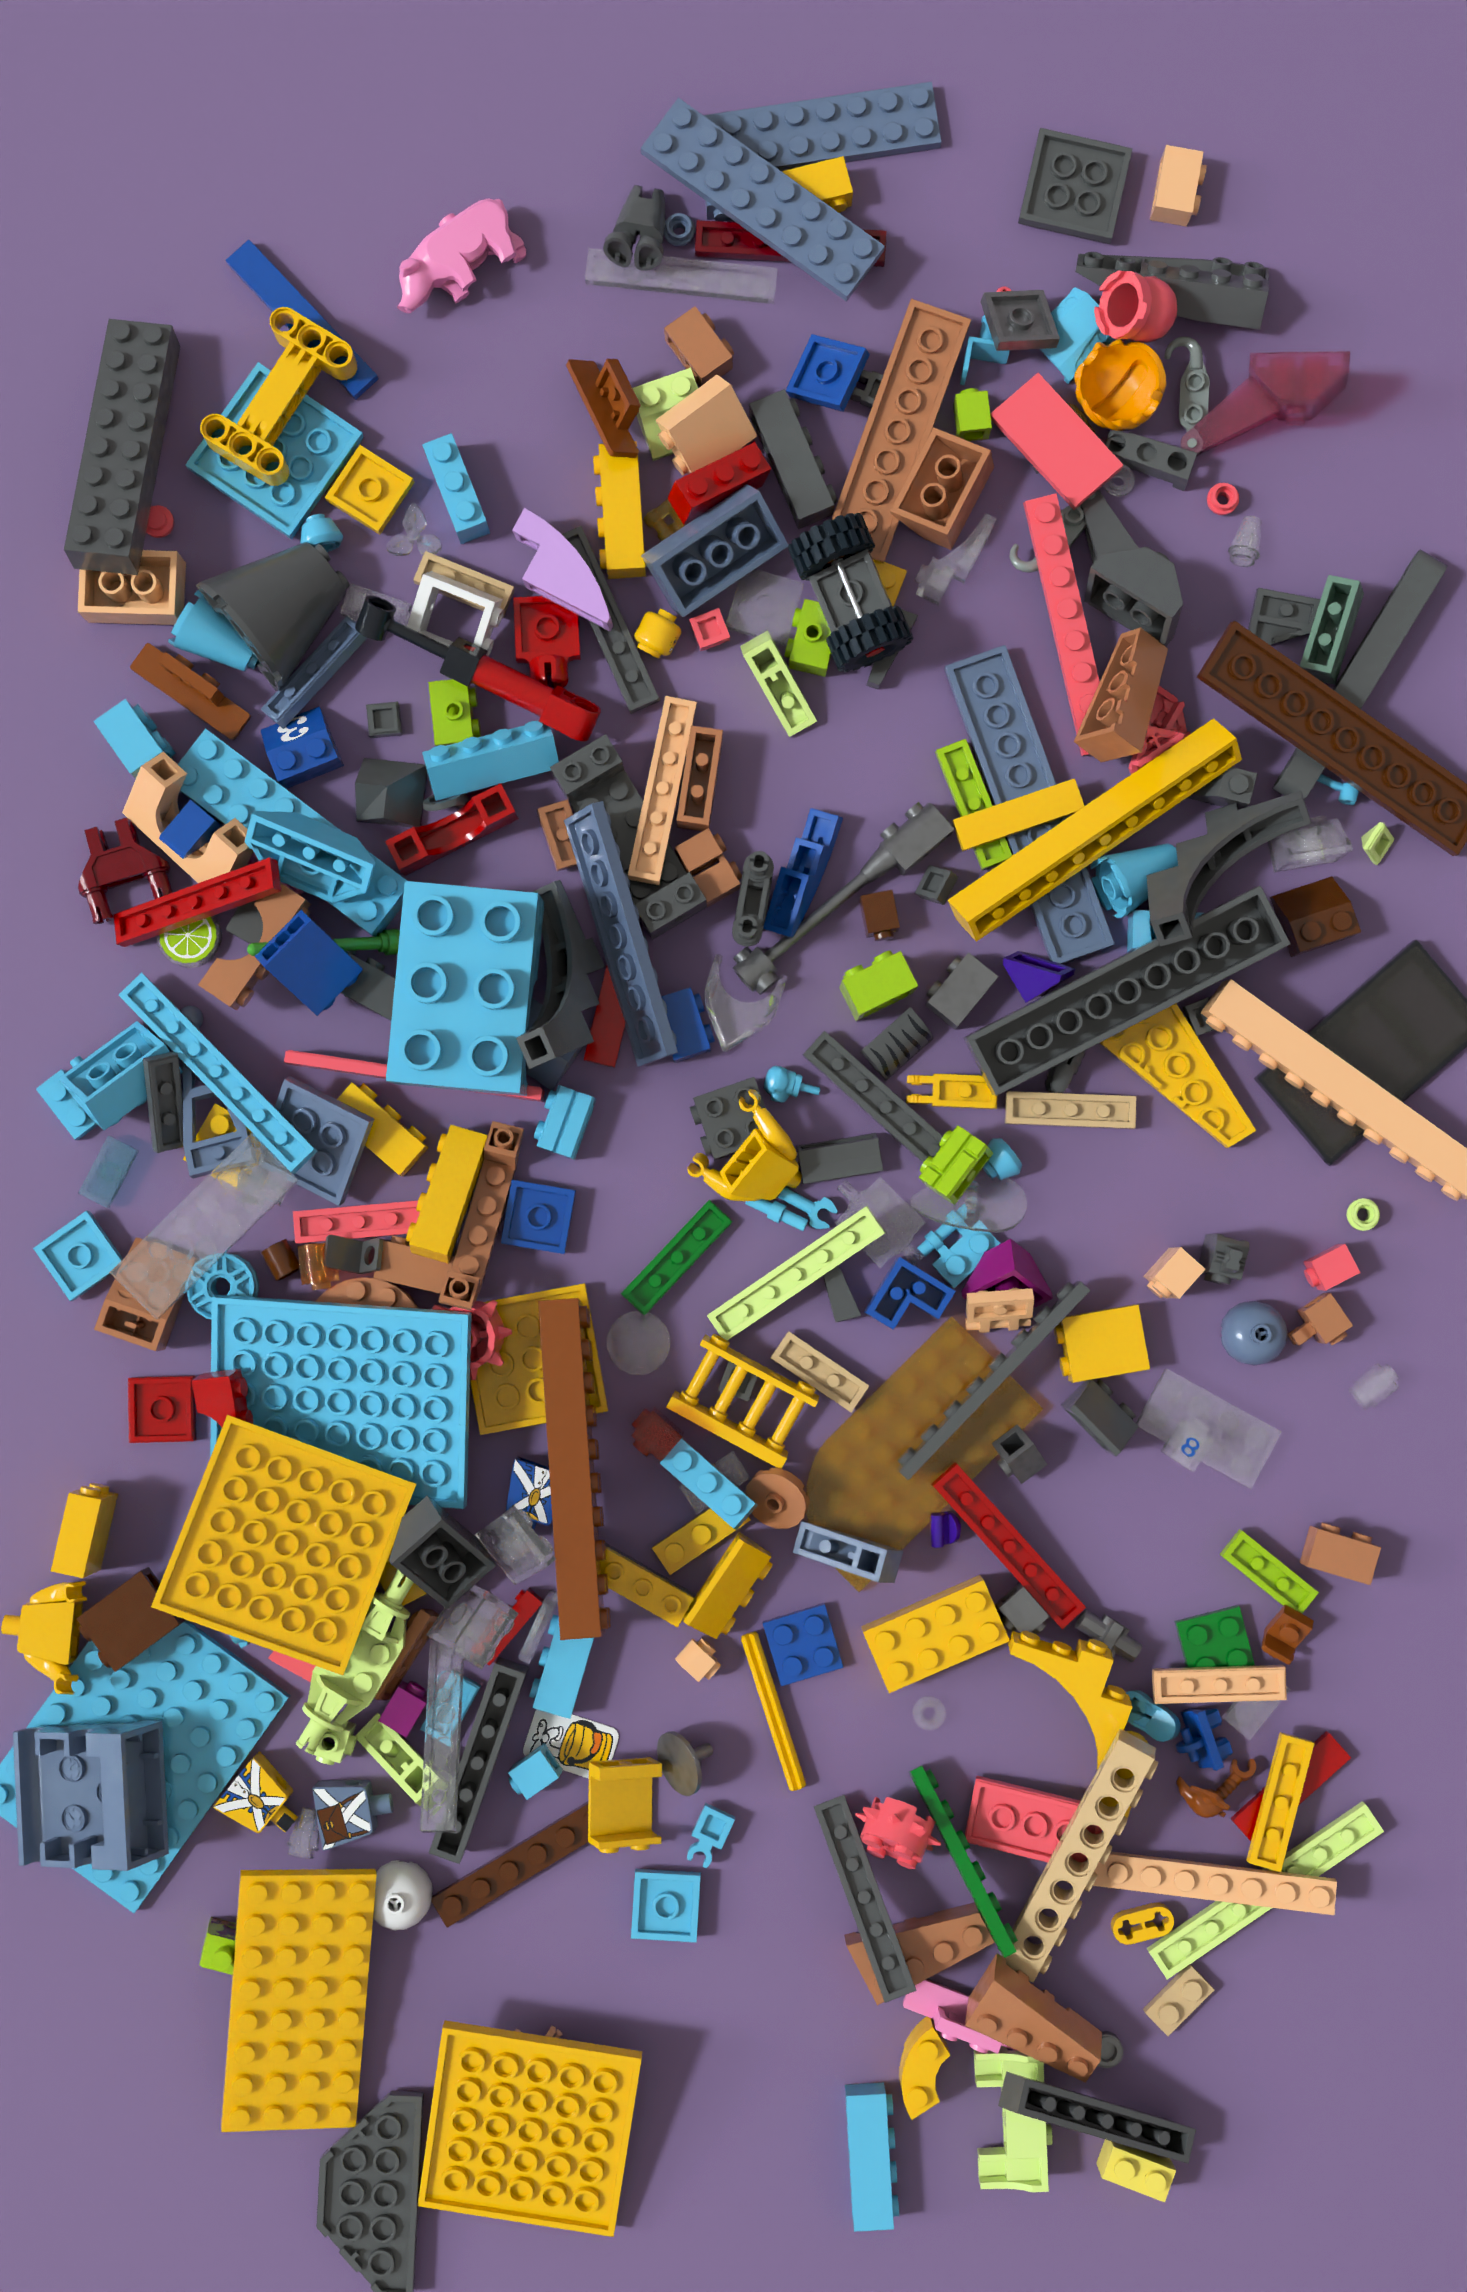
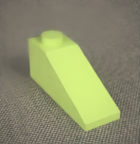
[740,630,817,737]
[355,1713,451,1812]

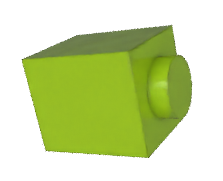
[953,388,992,441]

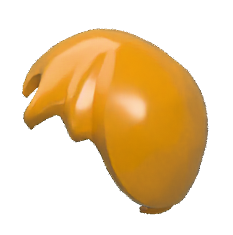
[1074,339,1167,431]

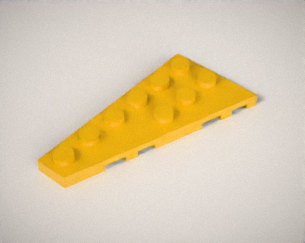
[1100,1003,1256,1148]

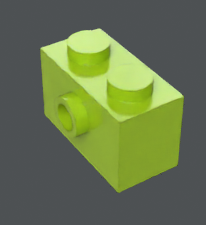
[784,599,831,677]
[428,679,481,746]

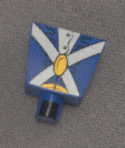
[506,1456,553,1539]

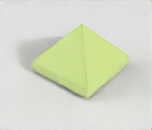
[1361,822,1394,865]

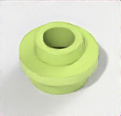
[1346,1198,1380,1231]

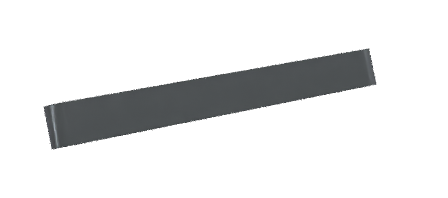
[1272,549,1448,800]

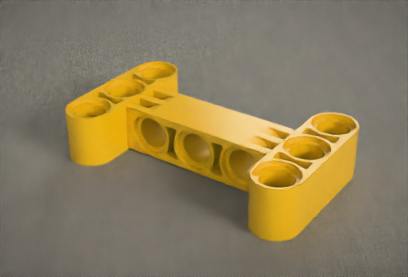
[200,307,357,486]

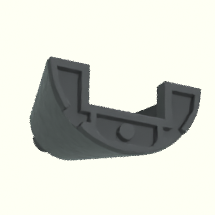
[196,542,350,691]

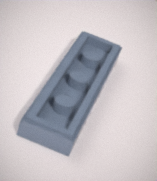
[261,616,367,729]

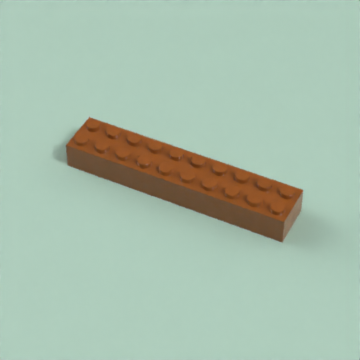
[538,1298,611,1640]

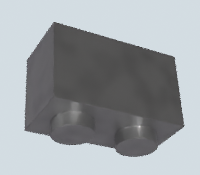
[925,952,998,1030]

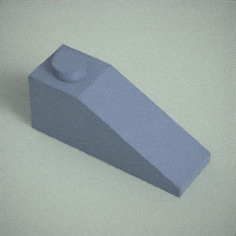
[793,1521,903,1583]

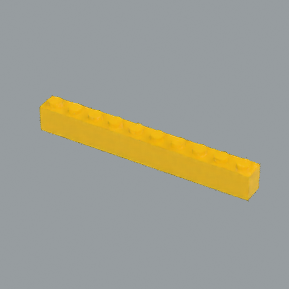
[948,718,1242,942]

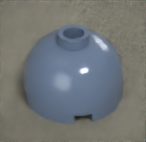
[1221,1301,1288,1366]

